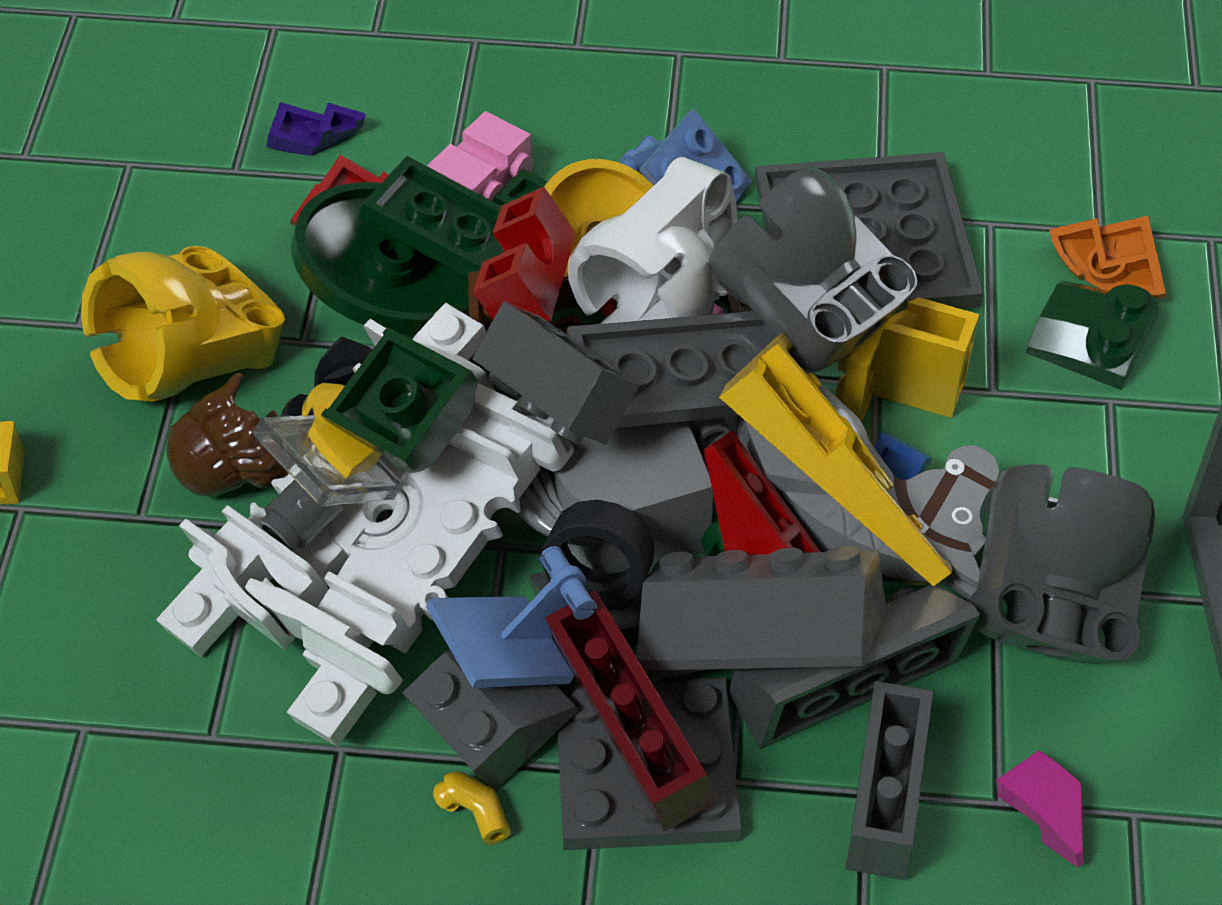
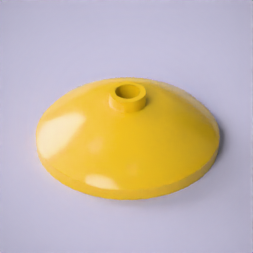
[544,159,654,277]

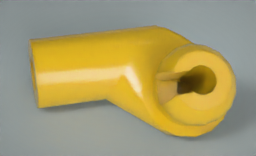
[433,771,511,845]

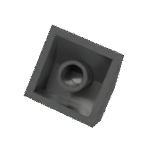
[402,650,579,790]

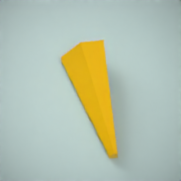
[719,332,952,586]

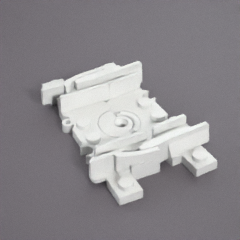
[156,303,574,747]

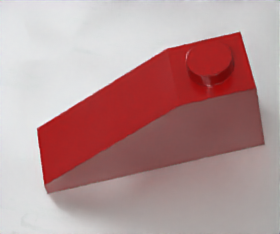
[704,430,820,555]

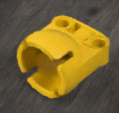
[81,246,285,402]

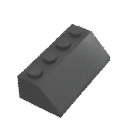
[636,546,887,670]
[728,585,980,750]

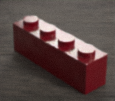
[545,590,716,832]

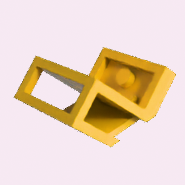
[835,297,979,423]

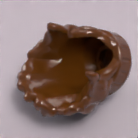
[166,373,315,497]

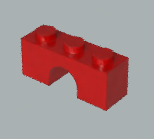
[473,187,576,322]

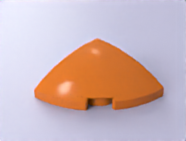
[1049,216,1167,299]

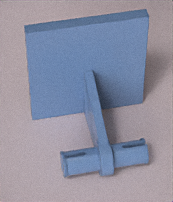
[620,109,752,201]
[426,546,597,688]

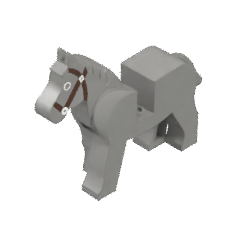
[511,309,999,600]

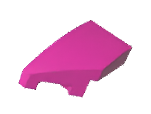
[996,750,1085,868]

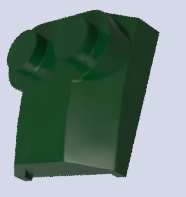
[1026,280,1159,390]
[321,327,479,473]

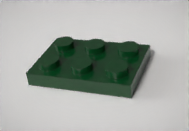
[358,156,505,278]

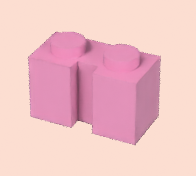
[427,111,534,202]

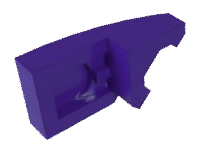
[266,102,366,156]

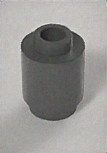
[259,471,343,551]

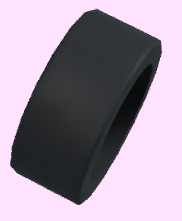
[542,499,655,609]

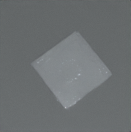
[253,415,404,506]

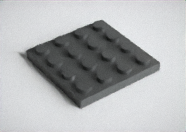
[754,152,983,314]

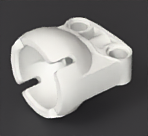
[568,157,738,324]

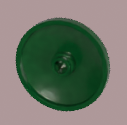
[291,182,469,334]

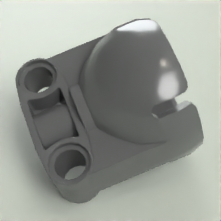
[708,165,917,371]
[969,464,1155,664]

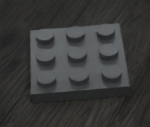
[557,678,742,850]

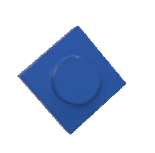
[874,432,932,480]

